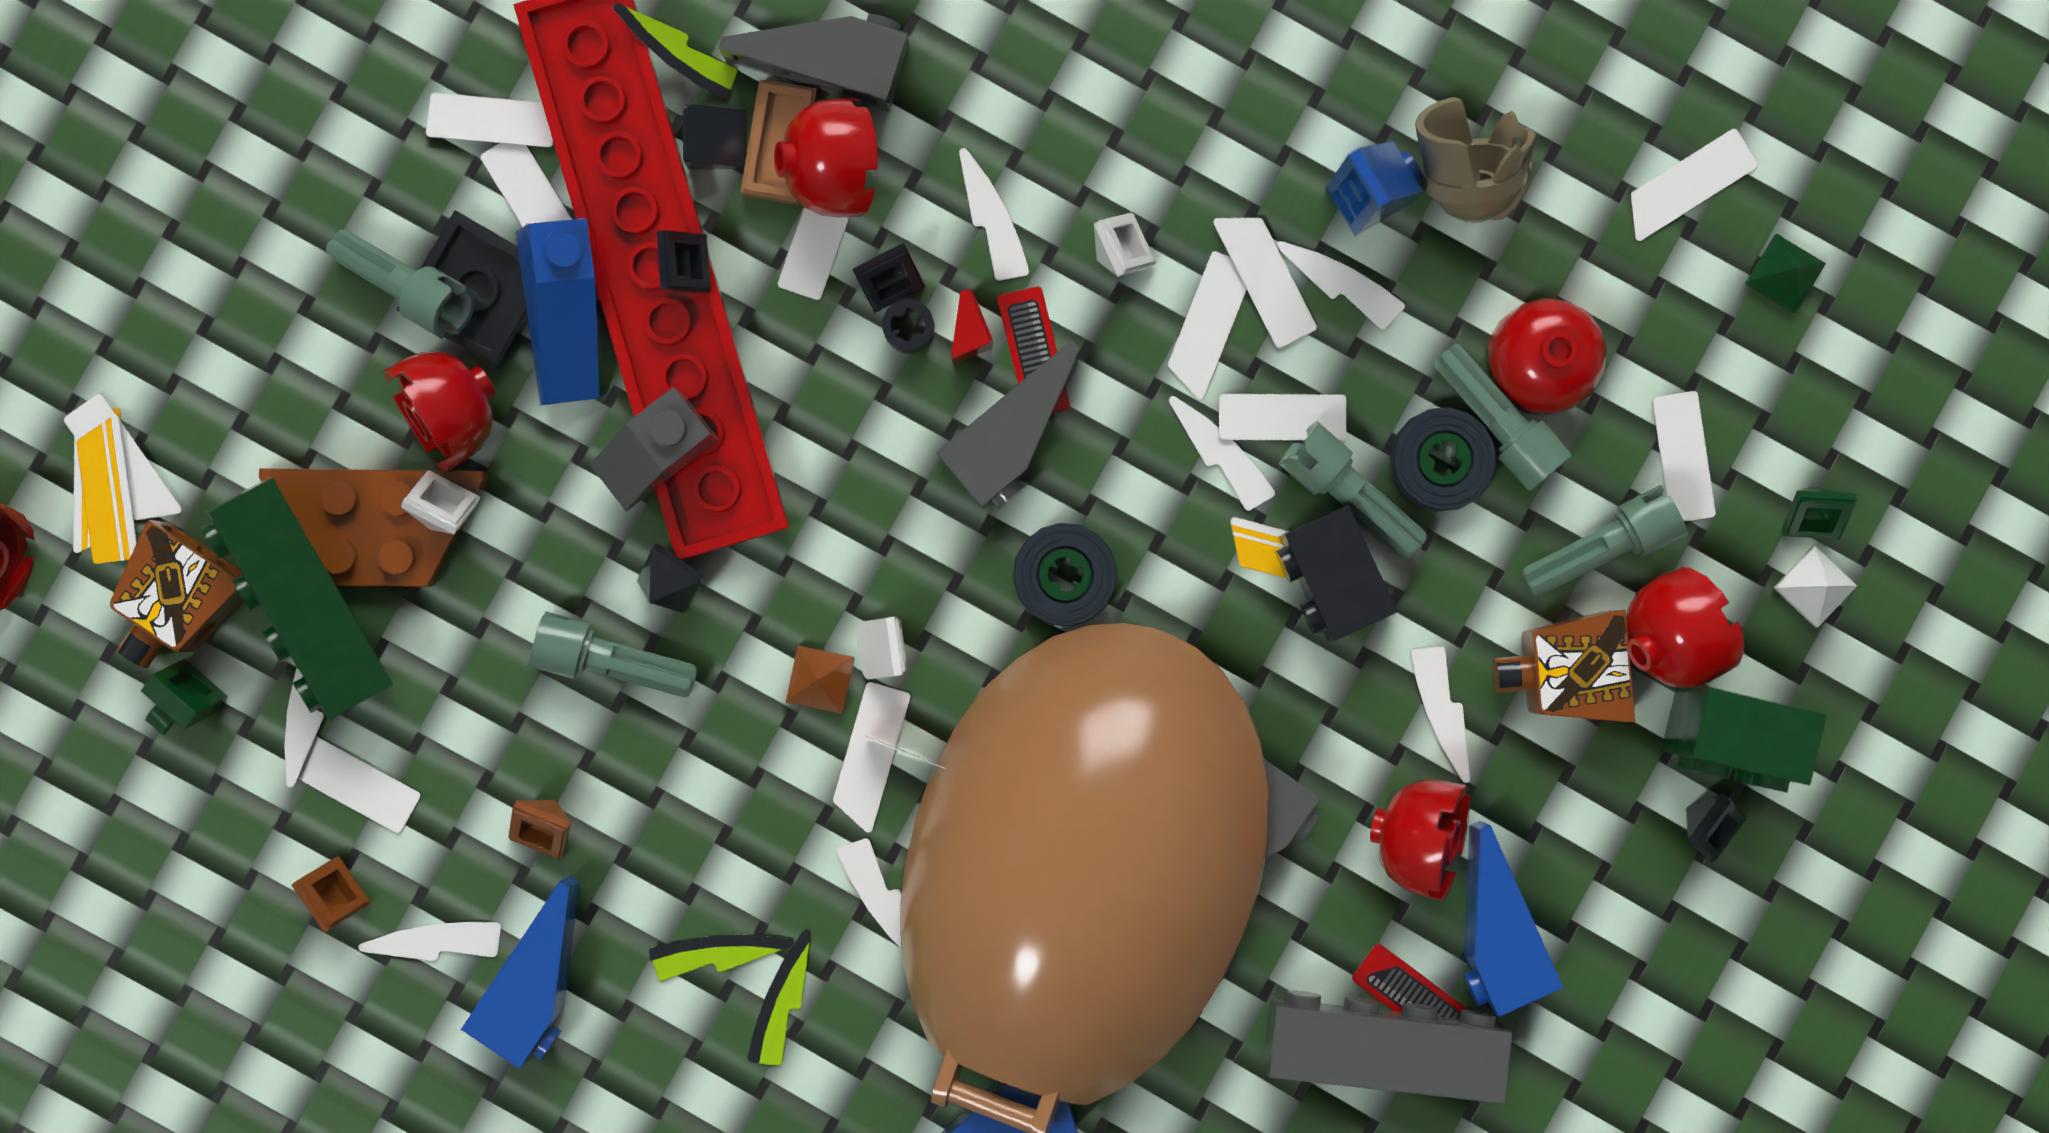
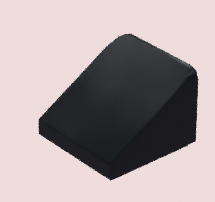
[683,104,746,169]

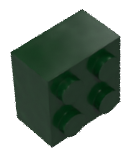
[1661,686,1827,793]

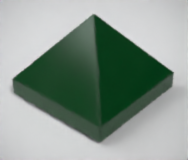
[1745,233,1826,313]
[1781,487,1857,539]

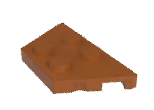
[259,468,487,587]

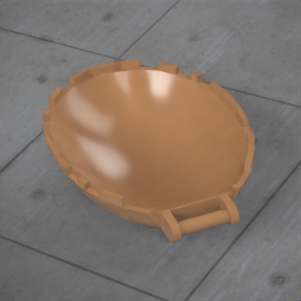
[900,623,1270,1133]

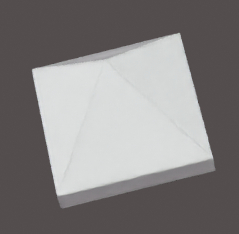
[1094,213,1156,277]
[401,470,480,534]
[1773,546,1857,628]

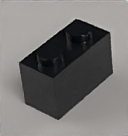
[1275,505,1398,642]

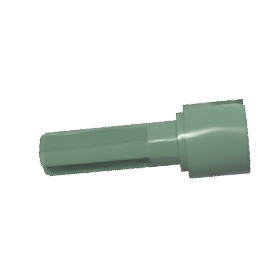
[326,230,475,339]
[1434,344,1572,491]
[1279,421,1427,558]
[1523,485,1688,596]
[528,611,697,697]

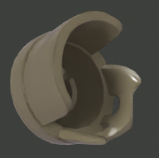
[1415,97,1536,223]

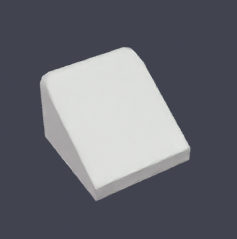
[857,617,908,679]

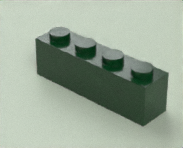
[201,477,393,720]

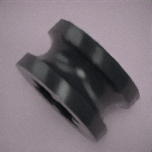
[882,299,935,354]

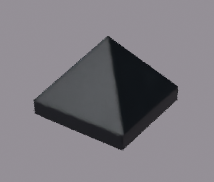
[657,230,711,294]
[852,243,925,313]
[637,543,704,613]
[1686,793,1746,863]

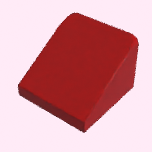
[951,289,993,365]

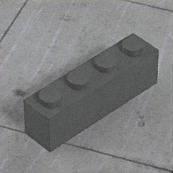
[1263,990,1512,1104]

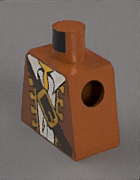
[110,520,244,668]
[1492,610,1635,722]

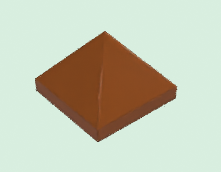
[786,645,855,714]
[508,800,571,859]
[291,856,371,933]

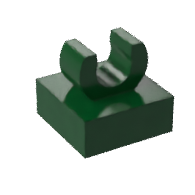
[141,658,228,735]

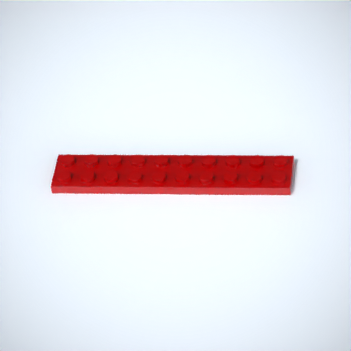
[513,0,790,561]

